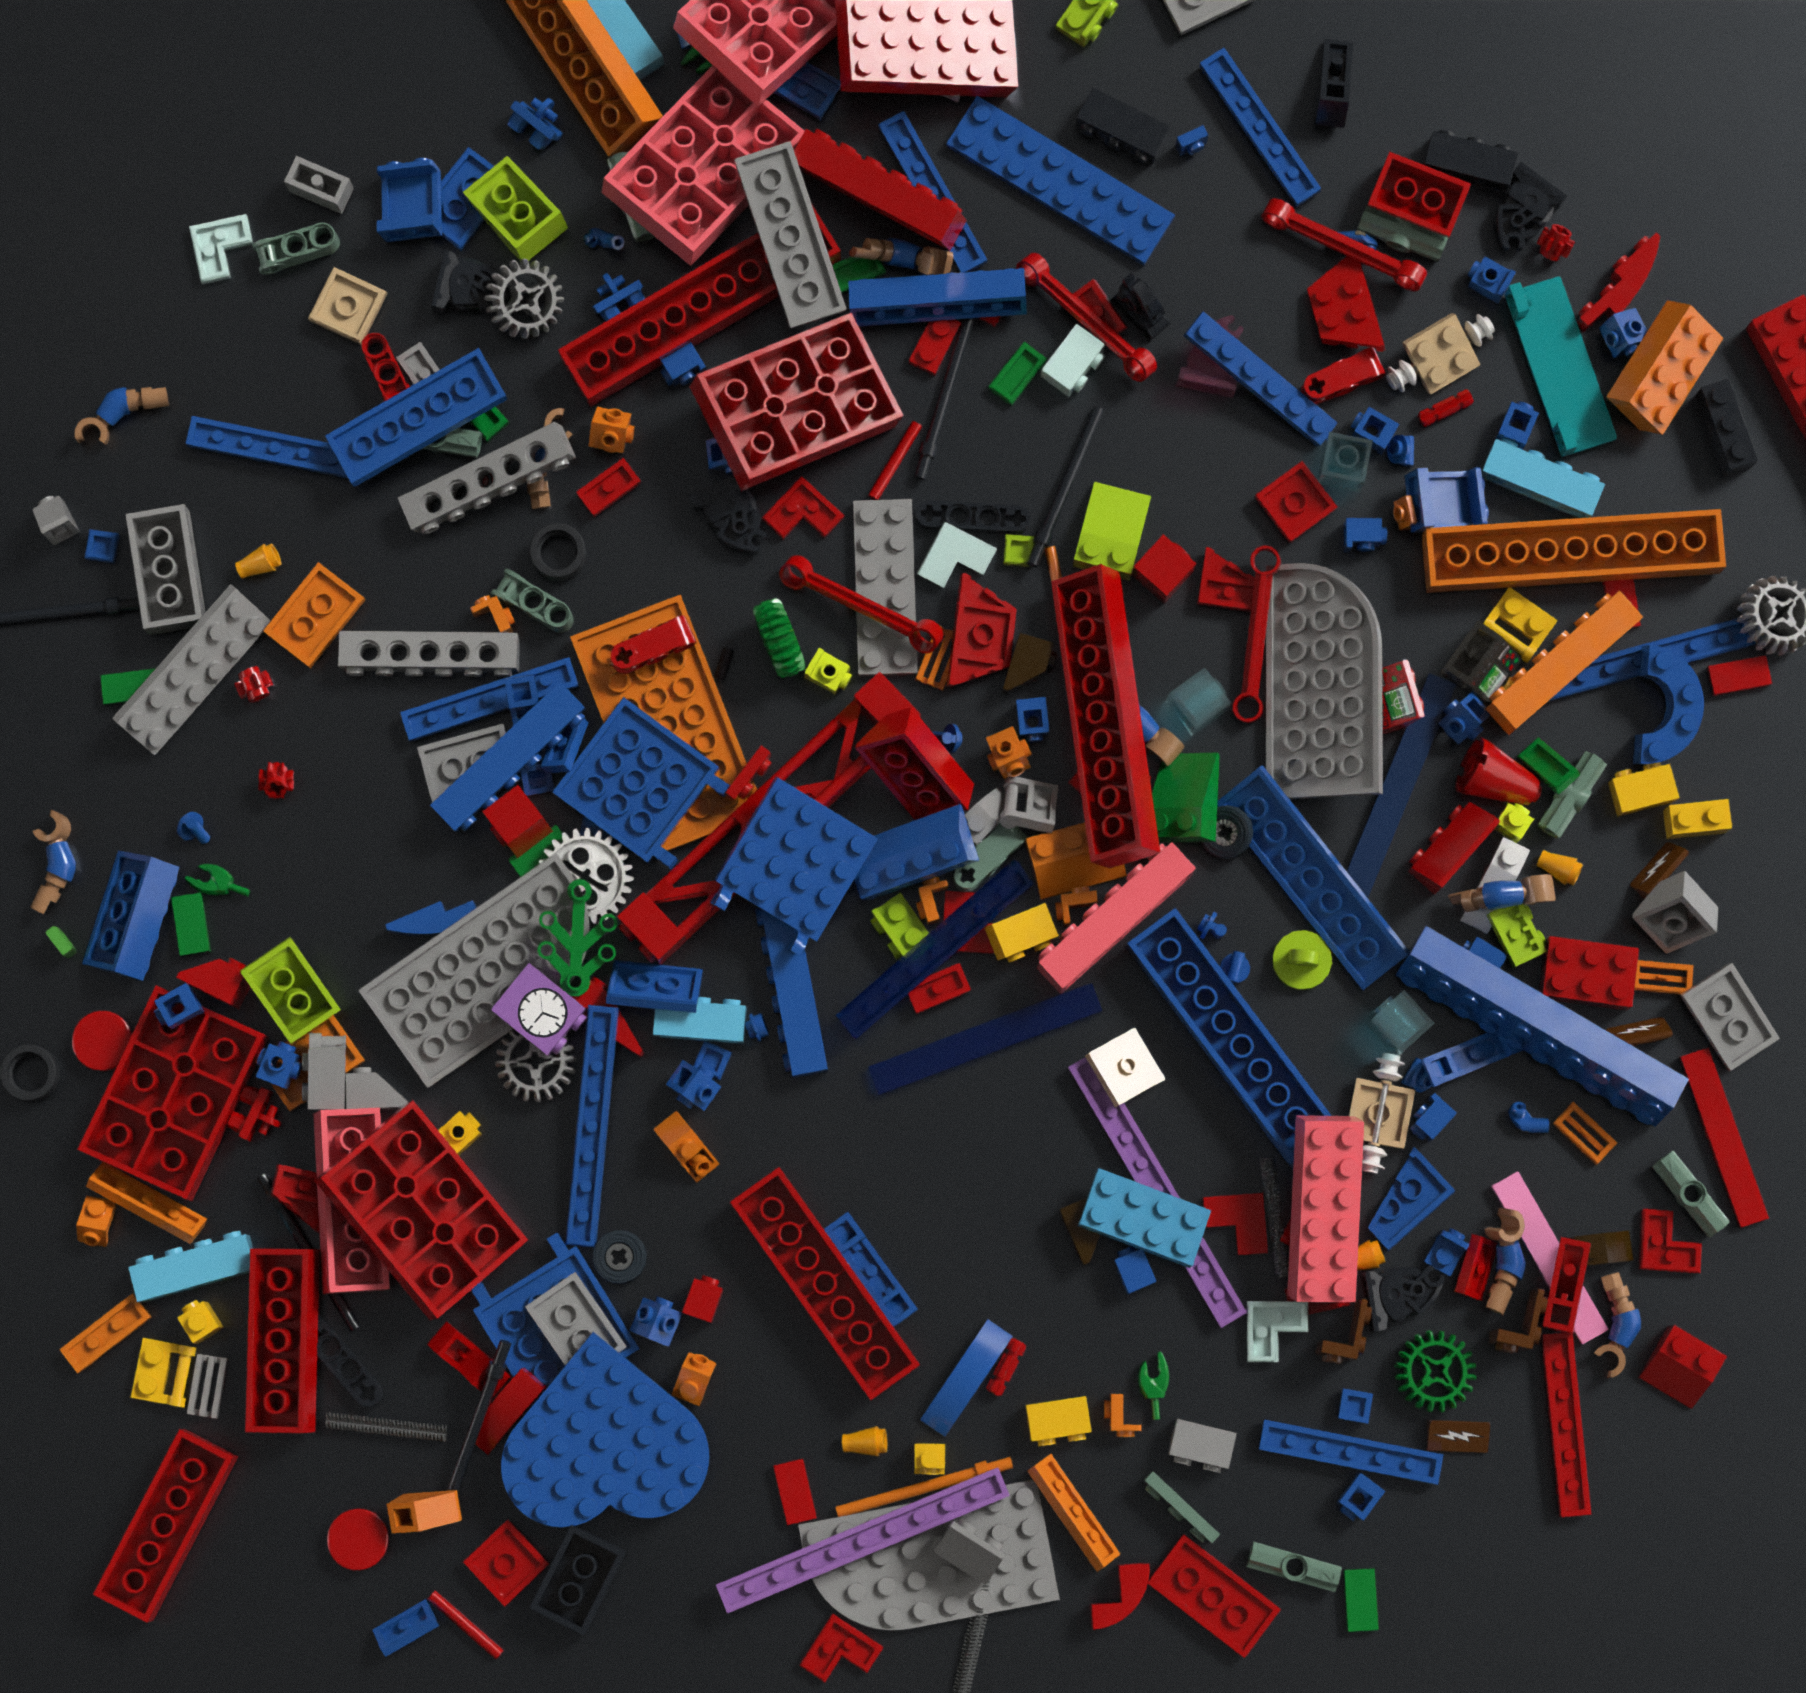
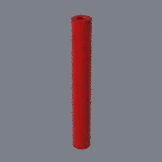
[868,421,922,500]
[427,1590,504,1659]

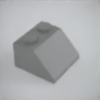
[1633,871,1718,954]

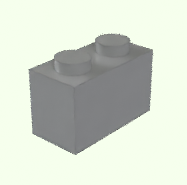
[284,156,354,214]
[1168,1419,1237,1473]

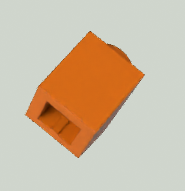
[653,1110,719,1183]
[387,1490,462,1533]

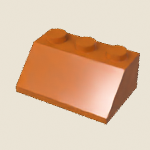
[1025,822,1127,900]

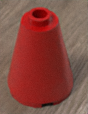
[1455,737,1542,806]

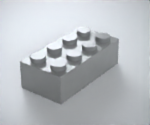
[126,504,206,635]

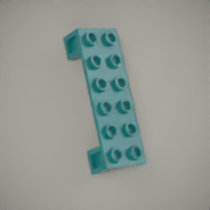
[1504,276,1617,458]

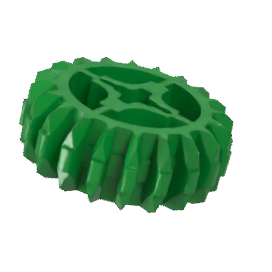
[753,598,806,678]
[1394,1331,1476,1412]

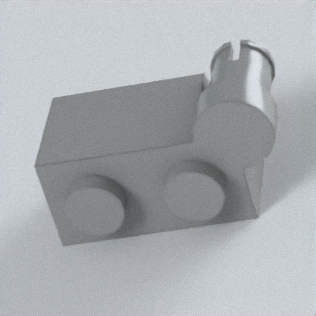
[302,1033,346,1109]

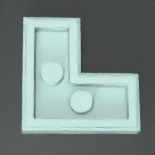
[189,214,253,285]
[917,521,997,588]
[1247,1301,1309,1362]

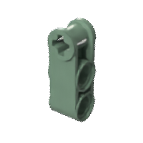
[252,223,340,275]
[490,568,574,633]
[953,823,1029,892]

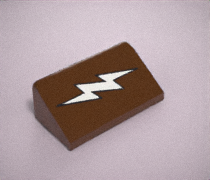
[1630,842,1689,899]
[1606,1017,1673,1046]
[1427,1420,1490,1453]

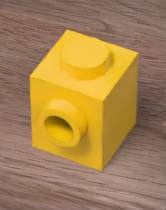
[177,1300,224,1344]

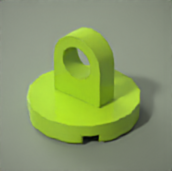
[1272,930,1332,990]

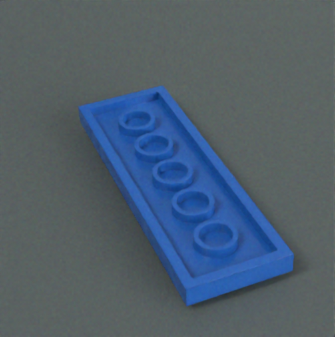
[325,348,508,487]

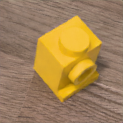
[438,1111,482,1155]
[914,1444,945,1475]

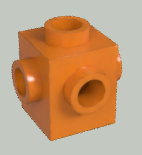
[588,407,635,453]
[986,726,1032,779]

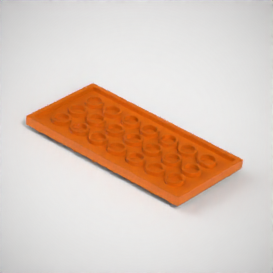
[570,594,757,852]

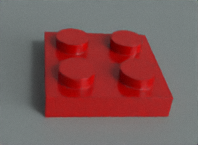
[1255,461,1338,543]
[463,1519,550,1607]

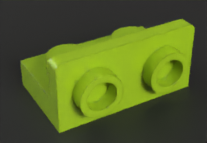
[1055,0,1119,47]
[870,892,935,962]
[1486,903,1547,968]

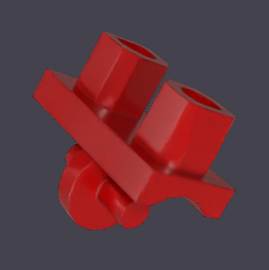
[227,1086,281,1142]

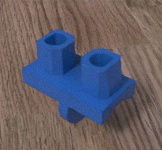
[507,98,564,150]
[592,273,645,322]

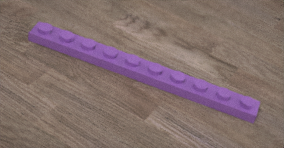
[1068,1057,1247,1328]
[716,1467,1010,1613]

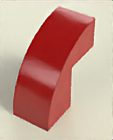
[427,1321,511,1398]
[1090,1563,1150,1630]

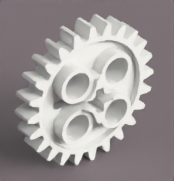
[538,828,634,924]

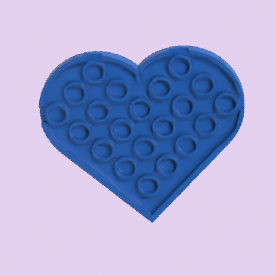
[501,1331,709,1527]

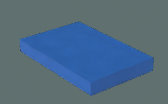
[441,147,494,251]
[606,960,703,1013]

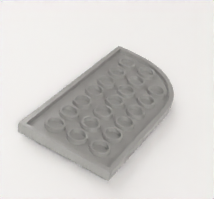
[1266,563,1383,800]
[358,853,589,1088]
[798,1480,1060,1630]

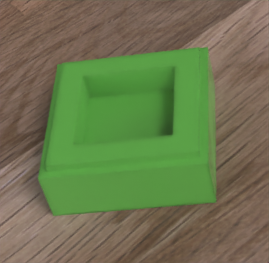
[45,926,77,959]

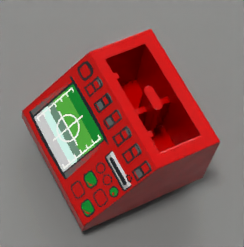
[1382,660,1425,734]

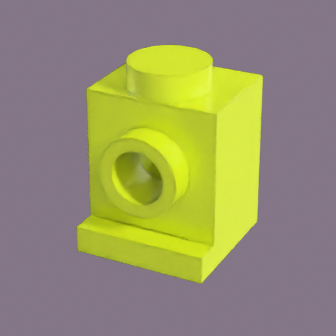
[804,648,852,695]
[1494,802,1534,843]

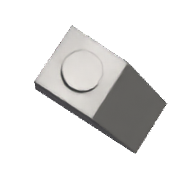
[32,495,80,545]
[965,787,1018,847]
[345,1067,408,1110]

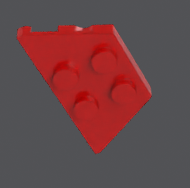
[1307,256,1386,352]
[947,573,1017,687]

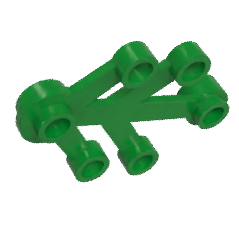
[537,879,618,996]

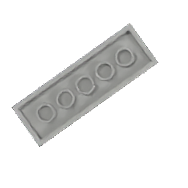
[734,141,847,329]
[853,499,918,677]
[112,584,271,755]

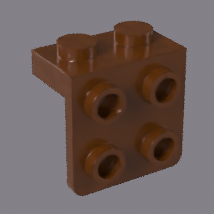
[1488,1288,1548,1354]
[1315,1298,1372,1364]

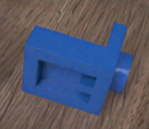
[1423,1228,1470,1277]

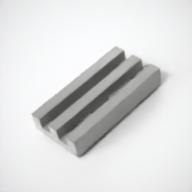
[187,1354,229,1419]

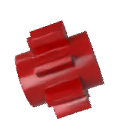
[1536,224,1575,261]
[234,666,273,703]
[258,762,294,798]

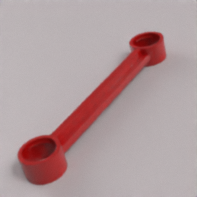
[1261,198,1427,292]
[1016,253,1157,382]
[1233,546,1281,723]
[779,555,943,654]

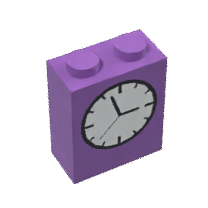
[491,963,587,1057]

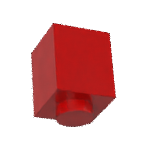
[682,1275,724,1323]

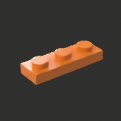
[59,1293,152,1374]

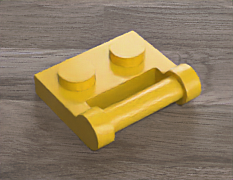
[1479,587,1558,663]
[131,1338,196,1407]

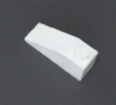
[1460,837,1530,934]

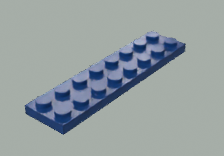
[946,96,1175,266]
[1217,765,1410,990]

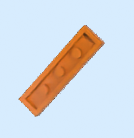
[86,1162,207,1244]
[1027,1454,1120,1572]

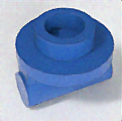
[1387,435,1414,467]
[932,724,962,754]
[177,812,210,844]
[1197,912,1227,939]
[1220,951,1250,983]
[1400,1057,1432,1093]

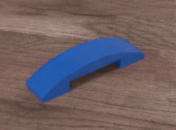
[504,674,554,796]
[1421,1032,1524,1088]
[824,1212,918,1327]
[920,1319,1012,1437]

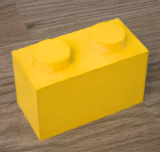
[1608,762,1680,817]
[1663,799,1732,839]
[984,903,1059,962]
[1025,1396,1092,1447]

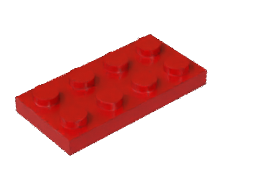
[1148,1534,1281,1658]

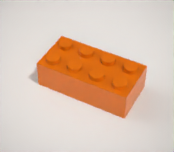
[1606,300,1723,435]

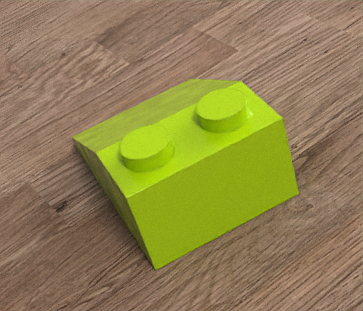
[463,156,568,261]
[1072,482,1151,581]
[240,937,341,1044]

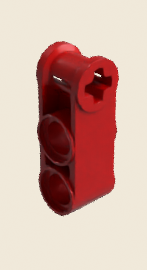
[361,333,410,402]
[1301,347,1386,405]
[611,615,697,674]

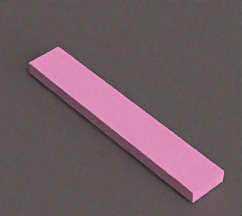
[1491,1171,1609,1345]

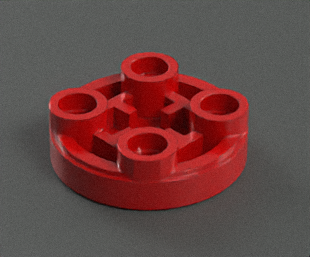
[72,1011,133,1071]
[327,1509,389,1570]

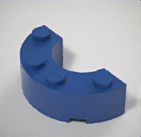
[1633,645,1704,765]

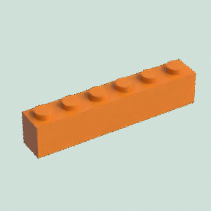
[1485,591,1643,735]

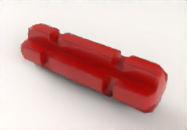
[1418,389,1474,427]
[986,1338,1026,1396]

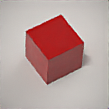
[1131,534,1197,604]
[482,785,553,858]

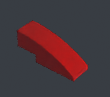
[475,1367,547,1455]

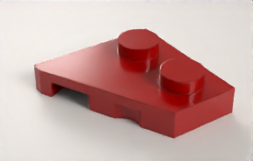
[1198,547,1255,612]
[271,1164,320,1234]

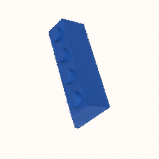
[854,804,979,900]
[82,850,179,981]

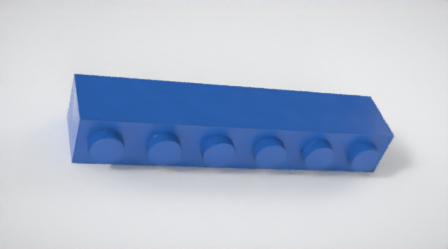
[848,268,1027,326]
[430,682,586,832]
[755,908,828,1078]

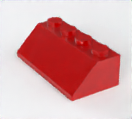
[855,707,974,820]

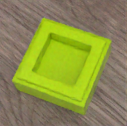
[1003,534,1034,567]

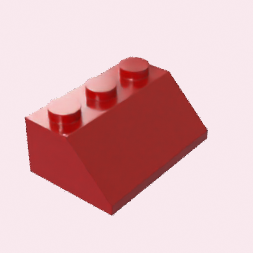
[1367,151,1471,238]
[1408,802,1501,895]

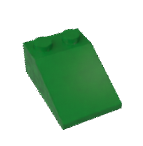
[1152,752,1220,843]

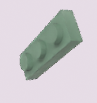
[1144,1471,1220,1543]

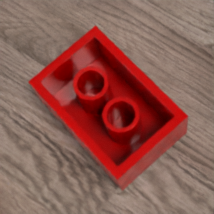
[1539,936,1639,1011]

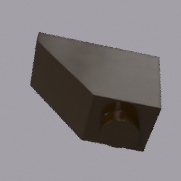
[1002,633,1057,695]
[1059,1198,1100,1266]
[1569,1230,1633,1266]

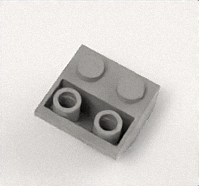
[933,1518,1006,1585]

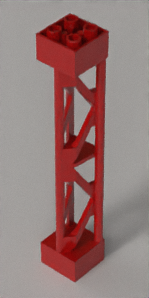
[617,671,921,965]

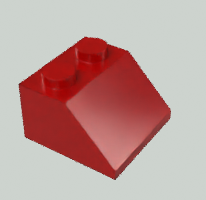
[176,957,250,1010]
[1638,1325,1727,1409]

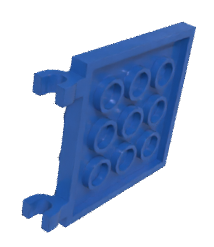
[552,697,730,870]
[710,777,878,956]
[471,1233,640,1406]

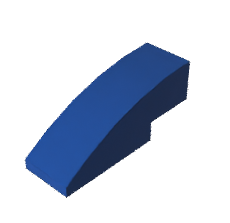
[385,900,477,937]

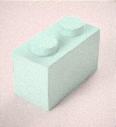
[1041,324,1105,397]

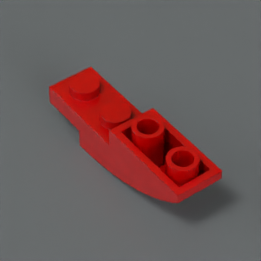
[1577,232,1661,333]

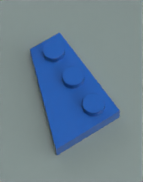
[1368,1147,1455,1252]

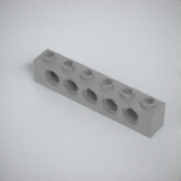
[398,422,576,534]
[338,631,520,678]

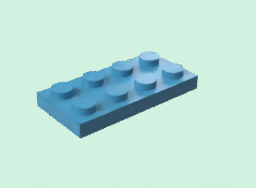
[1078,1168,1211,1268]

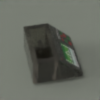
[1439,620,1522,707]

